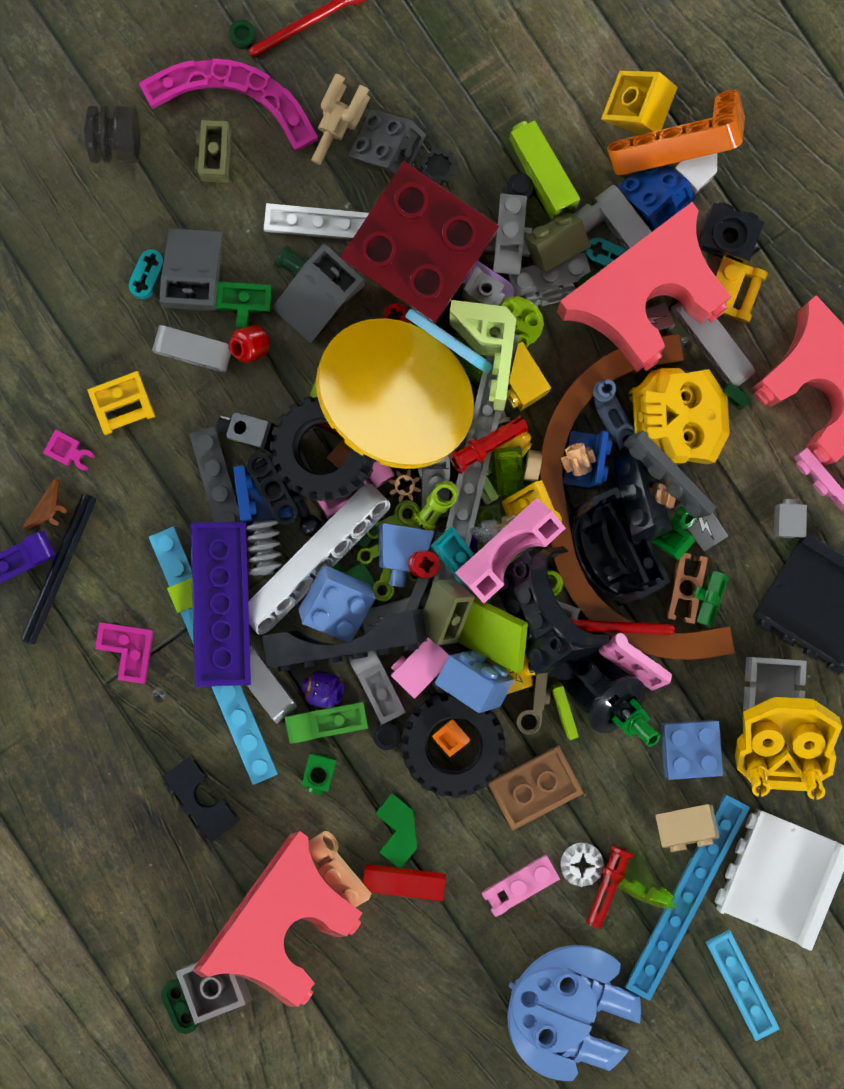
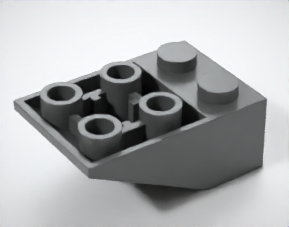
[160,228,223,311]
[272,243,365,344]

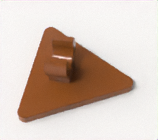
[23,479,67,530]

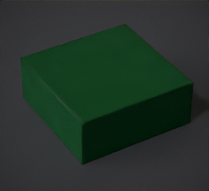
[723,383,751,411]

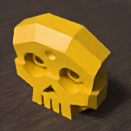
[629,368,730,465]
[735,697,843,800]

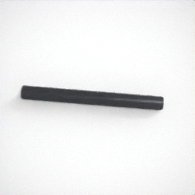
[21,494,96,644]

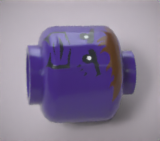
[302,671,344,709]

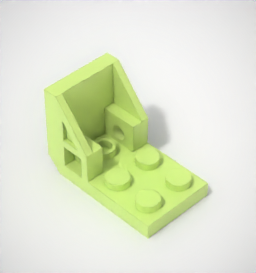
[449,300,516,411]

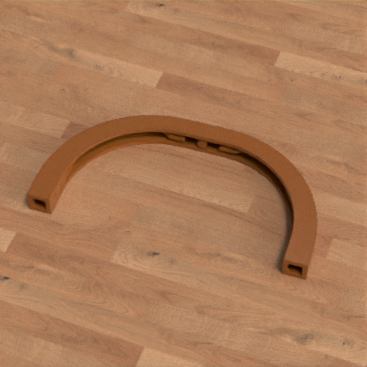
[539,334,735,660]

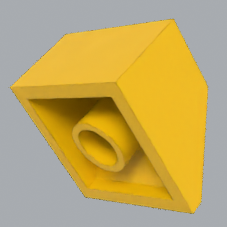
[601,71,678,135]
[507,342,551,412]

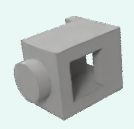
[461,267,506,306]

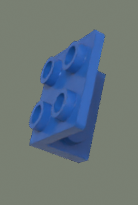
[617,165,695,231]
[563,431,612,489]
[233,465,294,523]

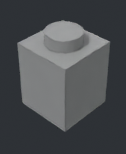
[774,499,807,538]

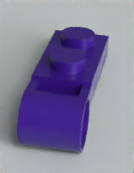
[0,531,56,584]

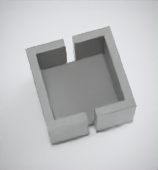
[743,657,807,711]

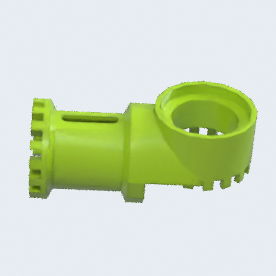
[413,480,458,531]

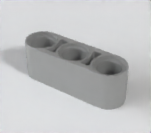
[152,325,231,373]
[247,645,298,723]

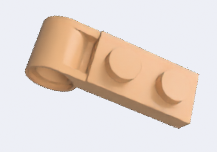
[308,831,372,908]

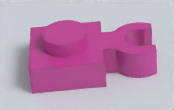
[43,429,95,471]

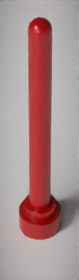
[249,0,366,57]
[553,619,675,635]

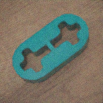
[584,237,627,268]
[128,249,164,300]

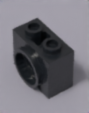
[698,202,764,265]

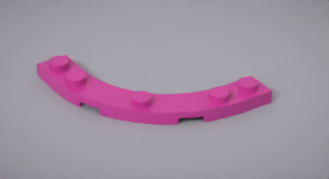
[138,58,318,152]

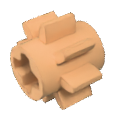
[561,443,597,476]
[389,470,421,502]
[650,482,676,509]

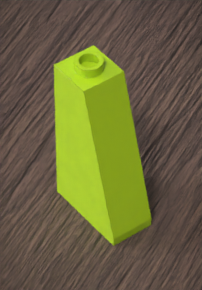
[509,120,580,221]

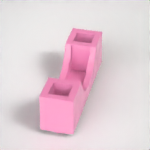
[455,498,566,603]

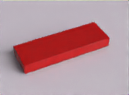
[363,864,446,901]

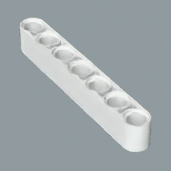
[248,484,390,635]

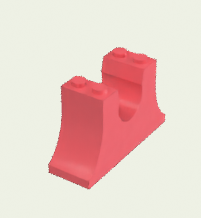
[557,202,731,372]
[752,295,844,467]
[192,831,363,1007]

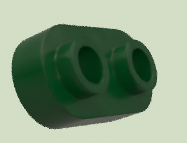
[161,979,199,1034]

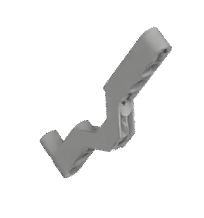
[573,185,755,387]

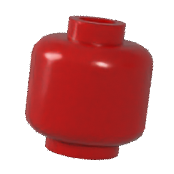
[229,325,270,363]

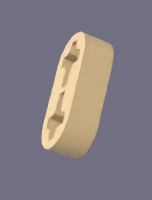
[524,449,542,482]

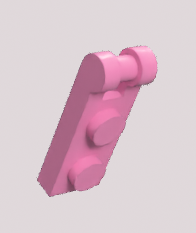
[599,633,672,691]
[481,854,560,917]

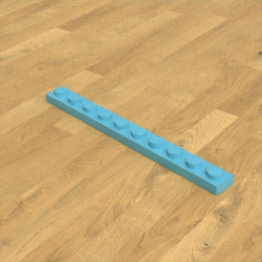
[149,526,279,785]

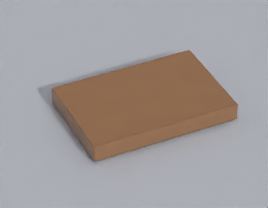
[488,745,584,831]

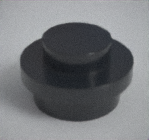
[507,173,533,198]
[373,723,400,750]

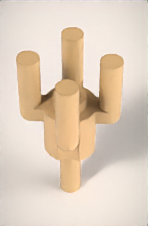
[311,74,370,165]

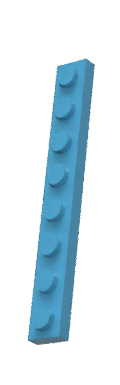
[625,793,750,1001]

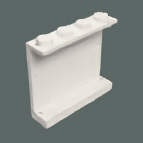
[715,808,844,951]

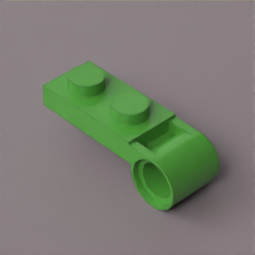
[285,702,368,744]

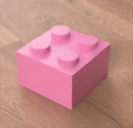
[391,637,449,699]

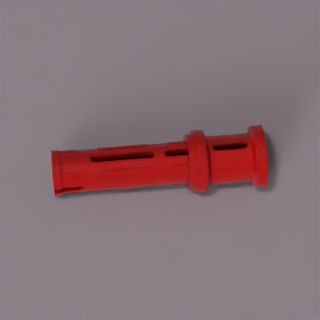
[449,416,528,474]
[586,845,635,929]

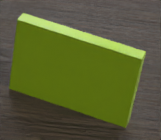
[458,597,528,673]

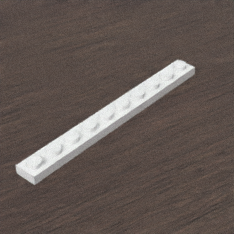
[264,203,532,257]

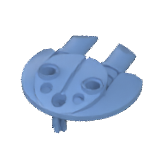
[507,945,641,1081]

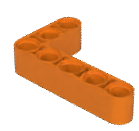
[607,90,745,175]

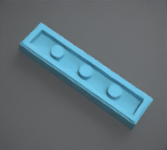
[405,309,493,374]
[705,930,780,1041]

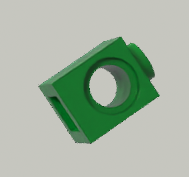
[301,752,337,795]

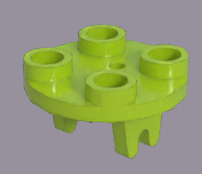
[500,296,544,348]

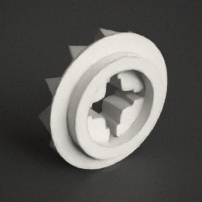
[560,843,604,887]

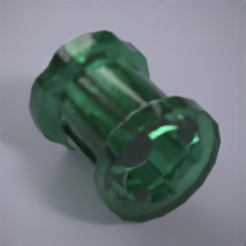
[274,245,309,278]

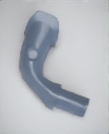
[593,380,635,452]

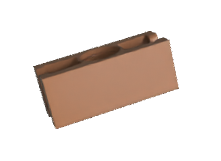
[664,553,708,624]

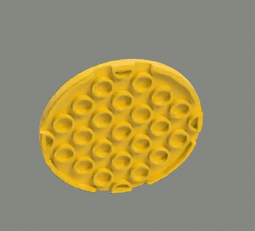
[316,318,474,469]

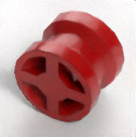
[408,551,440,578]

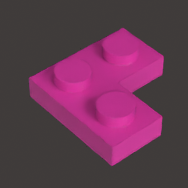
[95,622,154,684]

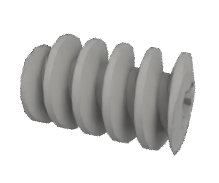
[246,520,282,576]

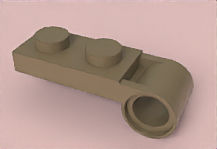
[515,672,552,735]

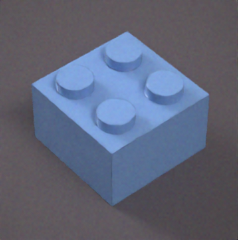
[298,565,376,642]
[434,650,515,713]
[660,719,723,780]

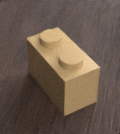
[656,804,720,852]

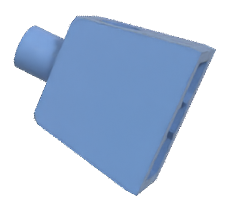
[378,523,434,588]

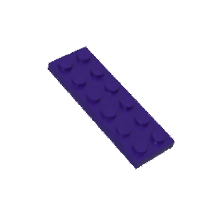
[190,522,251,687]

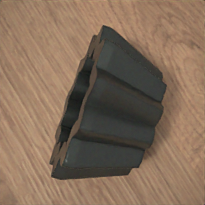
[419,147,458,185]

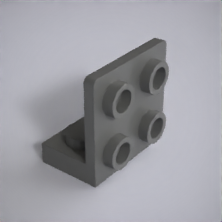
[349,109,426,177]

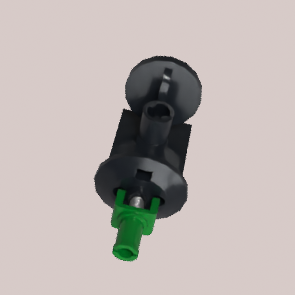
[550,650,660,747]

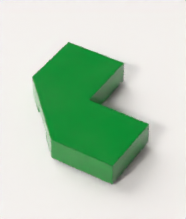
[375,792,417,868]

